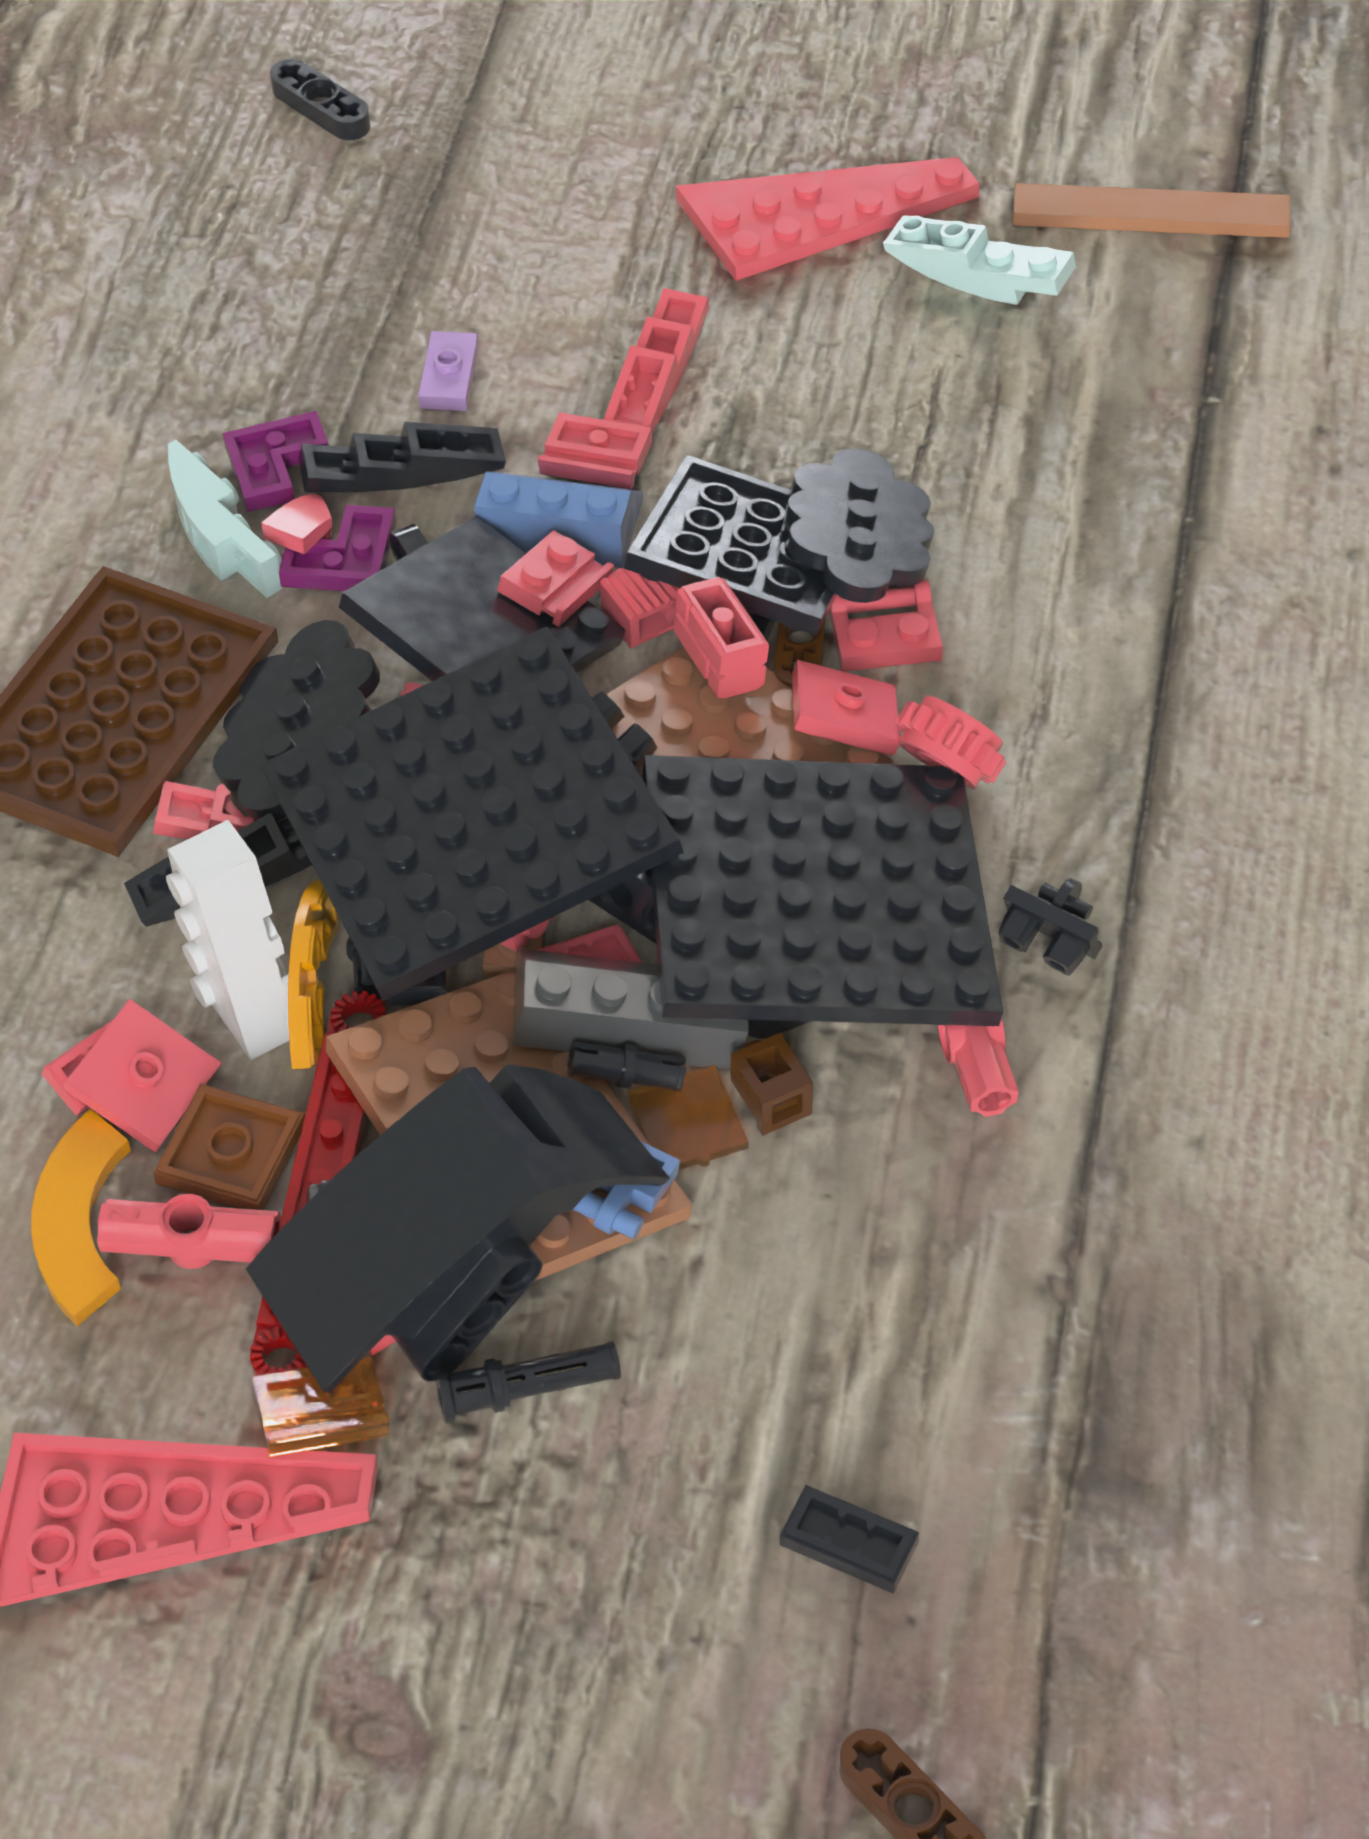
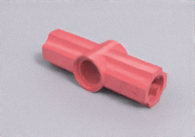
[938,1019,1019,1117]
[97,1194,281,1269]

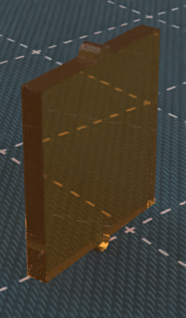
[627,1065,749,1170]

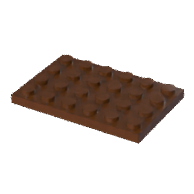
[0,566,279,857]

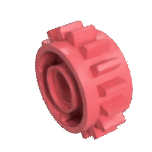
[895,695,1007,789]

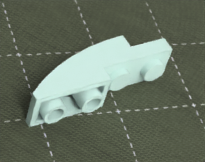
[883,215,1076,305]
[168,439,283,598]

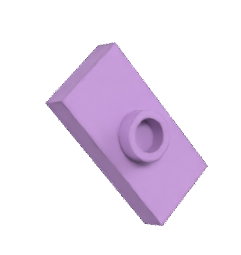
[418,331,479,411]

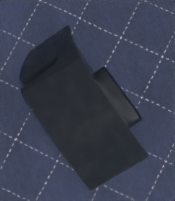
[246,1065,670,1393]

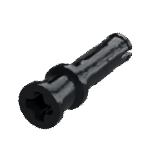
[434,1341,621,1423]

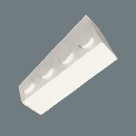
[166,820,289,1060]

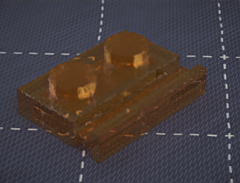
[252,1357,389,1457]

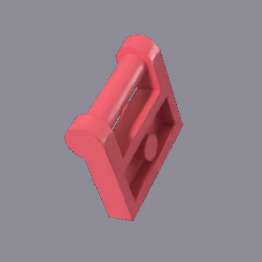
[829,579,943,672]

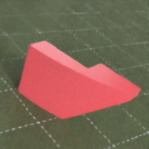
[261,493,332,554]
[153,781,255,839]

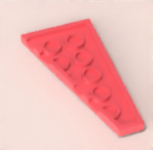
[676,157,980,281]
[0,1433,378,1607]

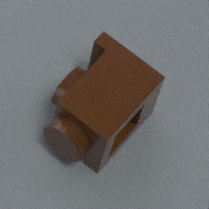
[730,1033,813,1136]

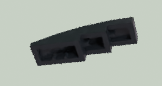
[298,422,506,493]
[124,812,312,926]

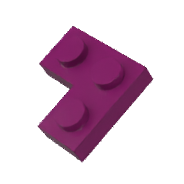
[223,411,329,512]
[279,505,396,591]

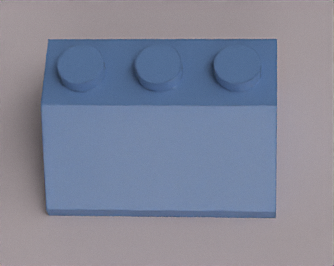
[474,472,644,568]

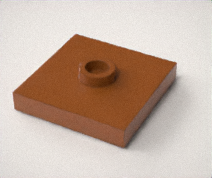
[153,1083,305,1210]

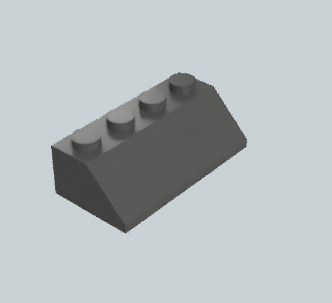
[513,948,748,1070]

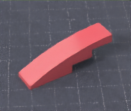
[603,288,710,433]

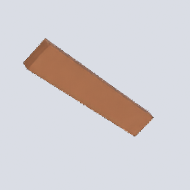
[1013,183,1291,238]

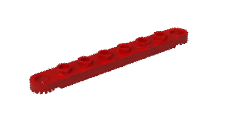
[250,991,386,1390]

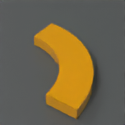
[288,880,340,1069]
[31,1108,131,1326]

